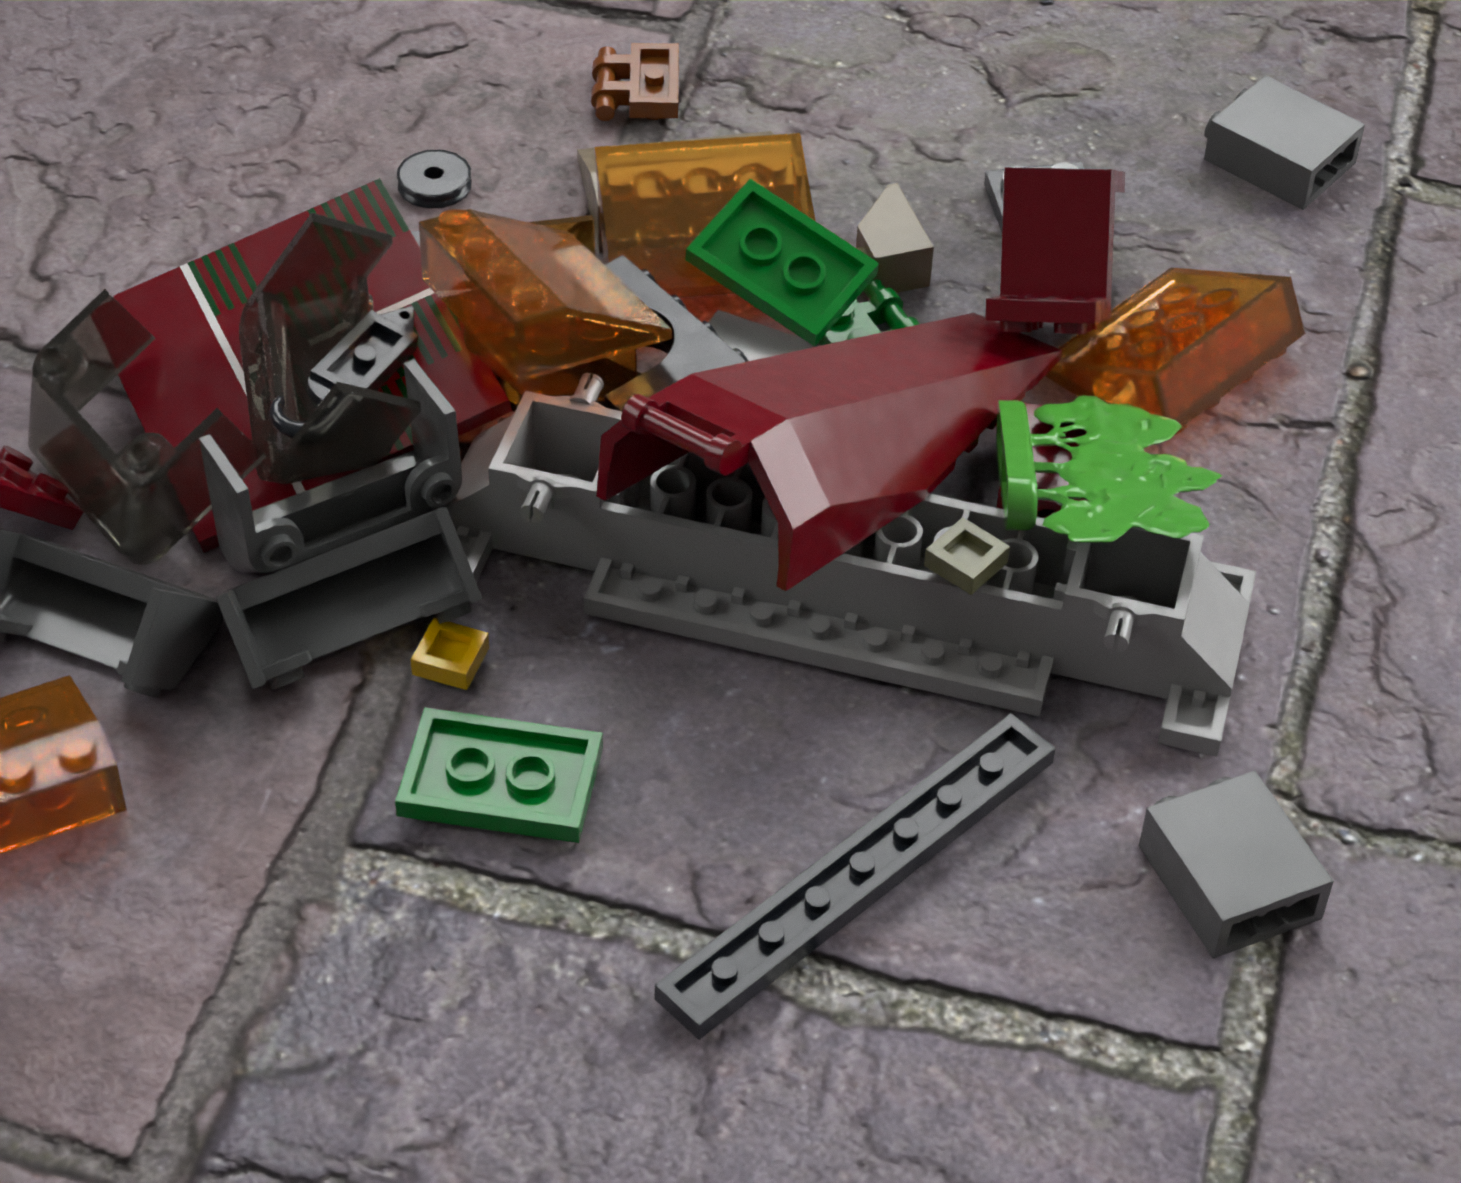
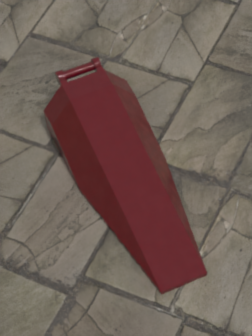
[596,313,1063,591]

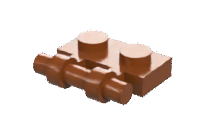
[591,43,679,121]

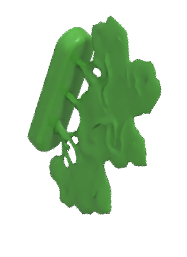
[996,395,1222,543]

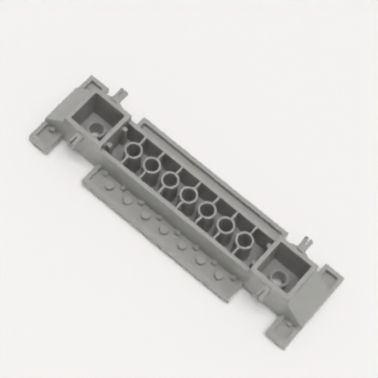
[440,373,1256,757]

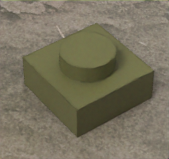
[924,517,1010,595]

